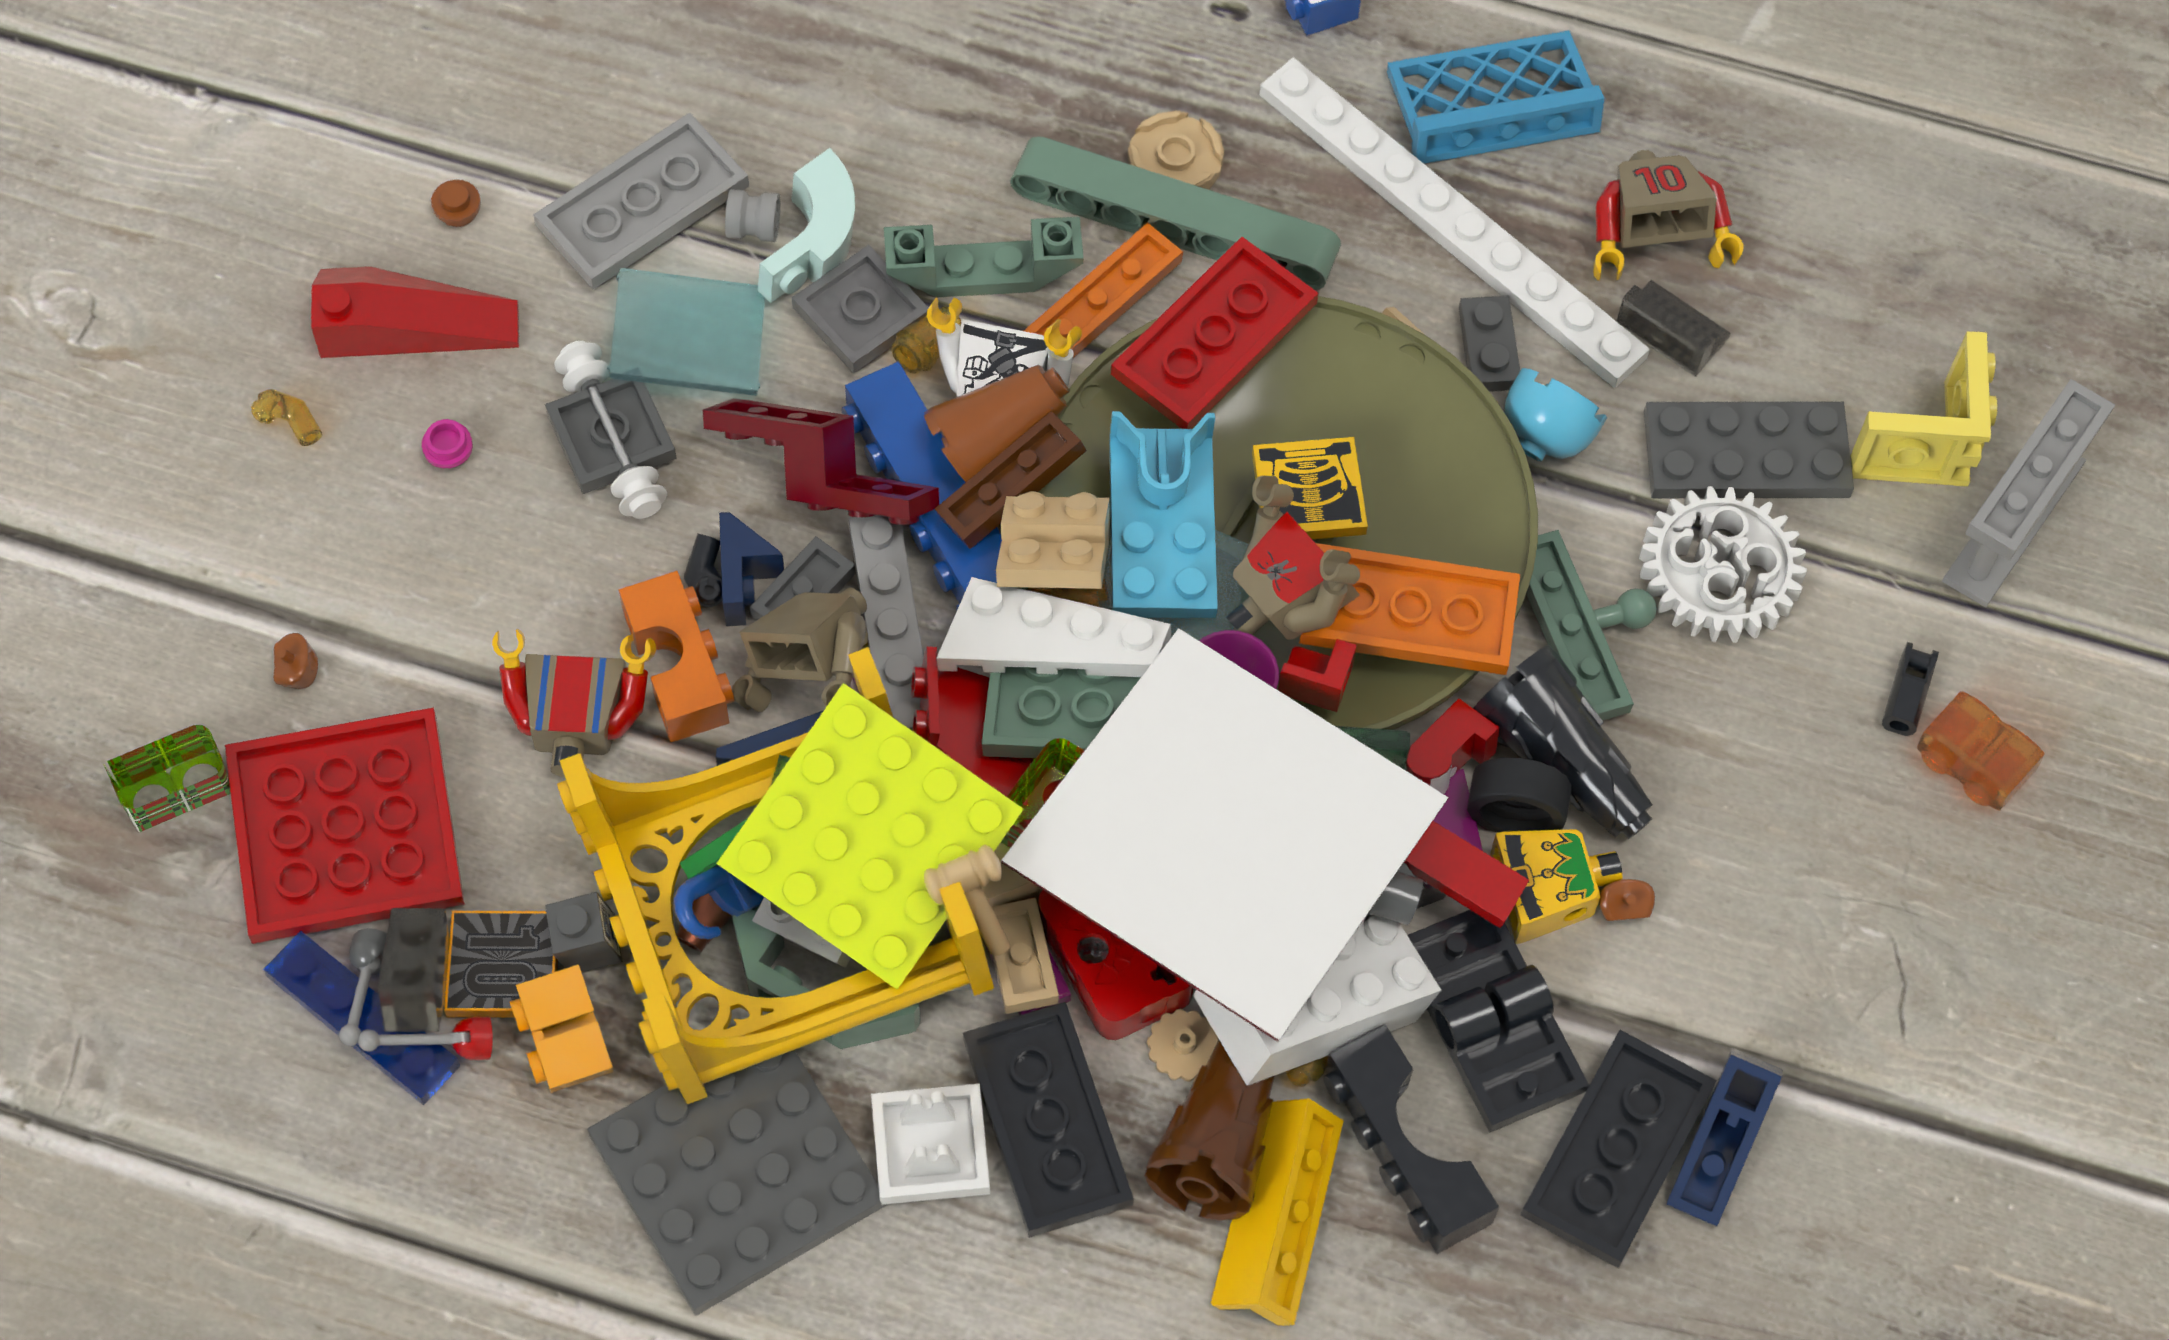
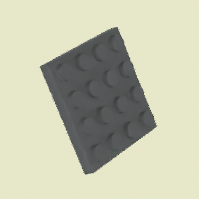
[587,1050,887,1316]

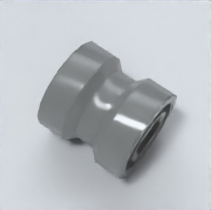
[725,189,780,242]

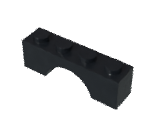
[1323,1024,1499,1254]

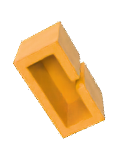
[510,964,613,1093]

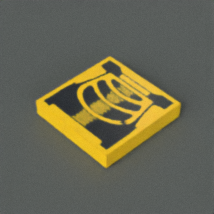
[1252,437,1368,539]

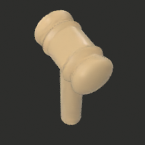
[924,845,1010,955]

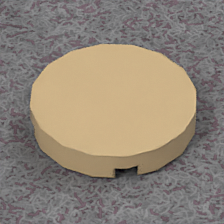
[1128,111,1224,190]

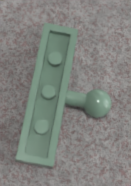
[1526,530,1657,721]

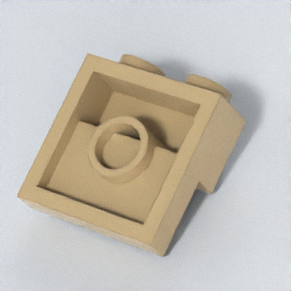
[996,491,1111,589]

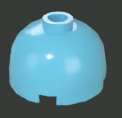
[1504,368,1607,462]

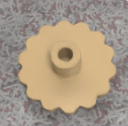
[1147,1009,1219,1082]

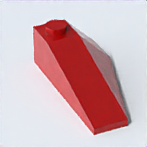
[311,266,519,358]

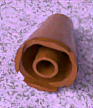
[924,364,1070,482]

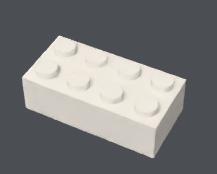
[1193,914,1441,1086]

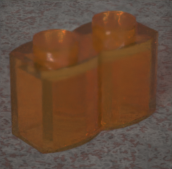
[1917,691,2045,811]

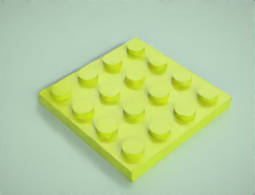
[716,683,1024,989]

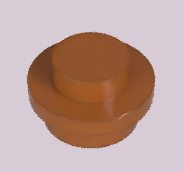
[431,180,481,227]

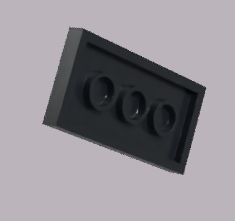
[963,1002,1134,1238]
[1520,1030,1717,1269]

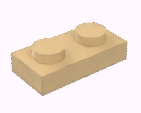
[992,898,1059,1014]

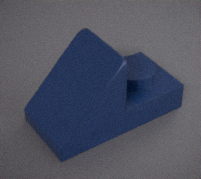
[719,512,784,626]

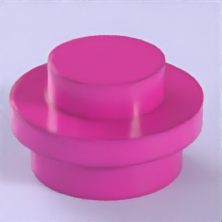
[422,419,473,469]

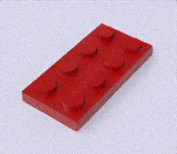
[1111,236,1319,429]

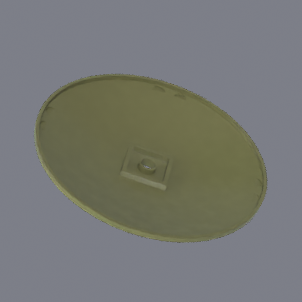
[1039,296,1538,741]

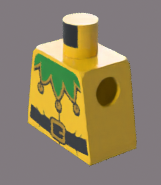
[1490,829,1623,944]

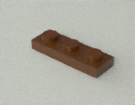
[935,411,1087,549]

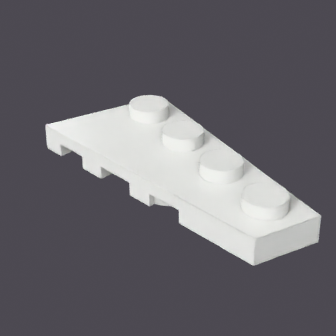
[936,577,1171,677]

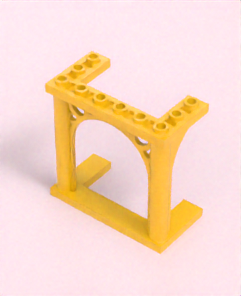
[557,647,994,1105]

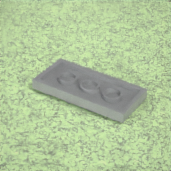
[533,112,749,290]

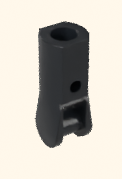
[1882,641,1939,736]

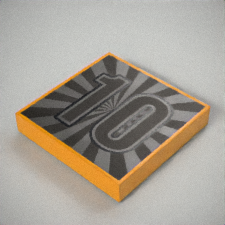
[444,911,558,1018]

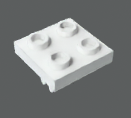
[871,1084,990,1205]

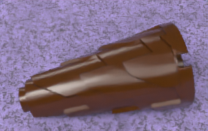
[1144,1040,1275,1220]

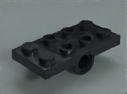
[1407,910,1589,1133]

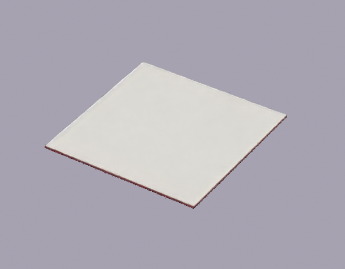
[1001,628,1448,1042]

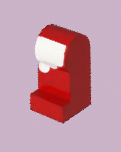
[1406,698,1499,794]

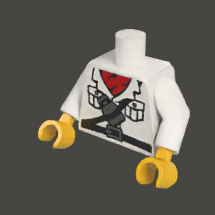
[927,297,1082,397]

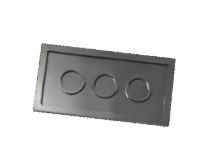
[1644,401,1854,499]

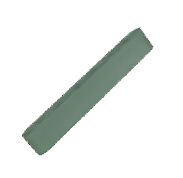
[1010,137,1341,290]

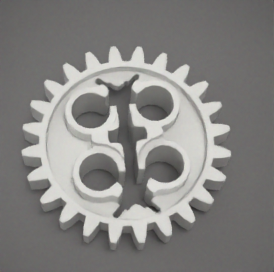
[1639,486,1807,643]

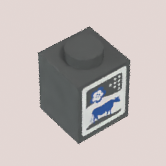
[545,892,623,972]

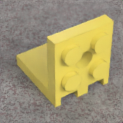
[1850,331,1997,486]

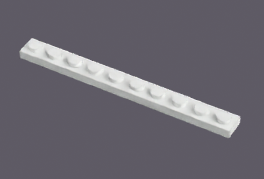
[1259,57,1650,389]

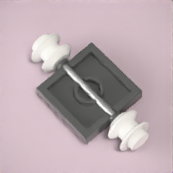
[545,341,677,519]

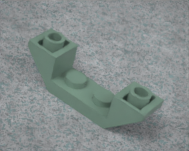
[884,216,1084,298]
[732,906,921,1049]

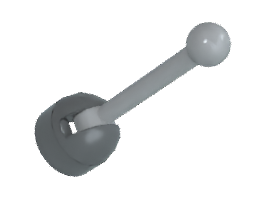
[339,928,395,1046]

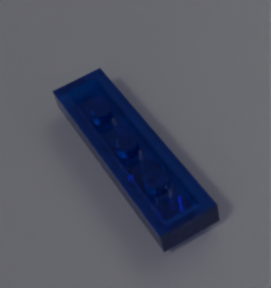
[263,931,461,1106]

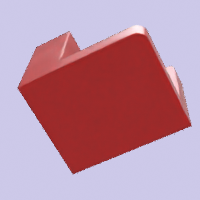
[1278,639,1357,712]

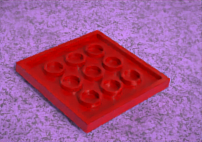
[225,707,465,944]

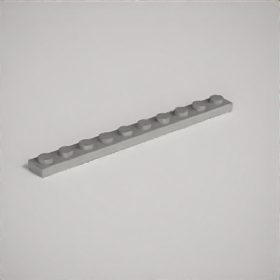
[849,515,971,992]

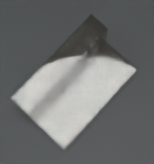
[1616,280,1731,377]

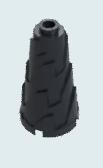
[1473,645,1652,839]

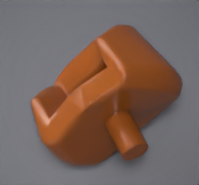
[273,633,318,689]
[1599,879,1655,921]

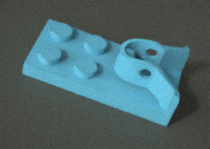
[1109,411,1218,619]

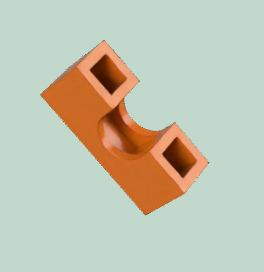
[618,571,735,743]

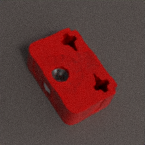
[1038,890,1194,1040]

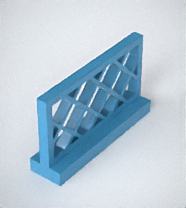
[1387,30,1605,164]

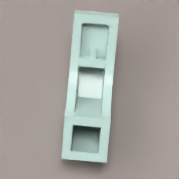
[758,148,855,303]

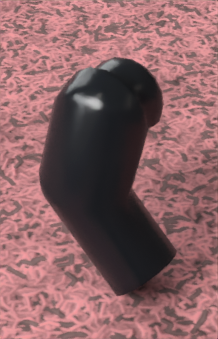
[684,534,722,607]

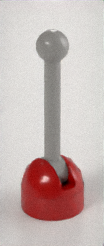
[358,1016,493,1060]

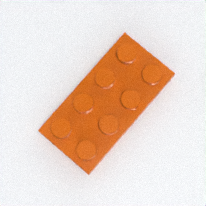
[1299,543,1520,675]

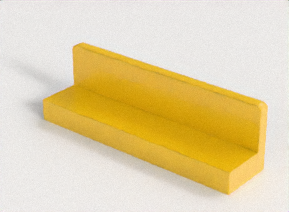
[1211,1098,1344,1326]

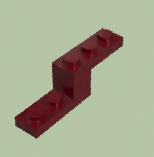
[702,398,939,524]

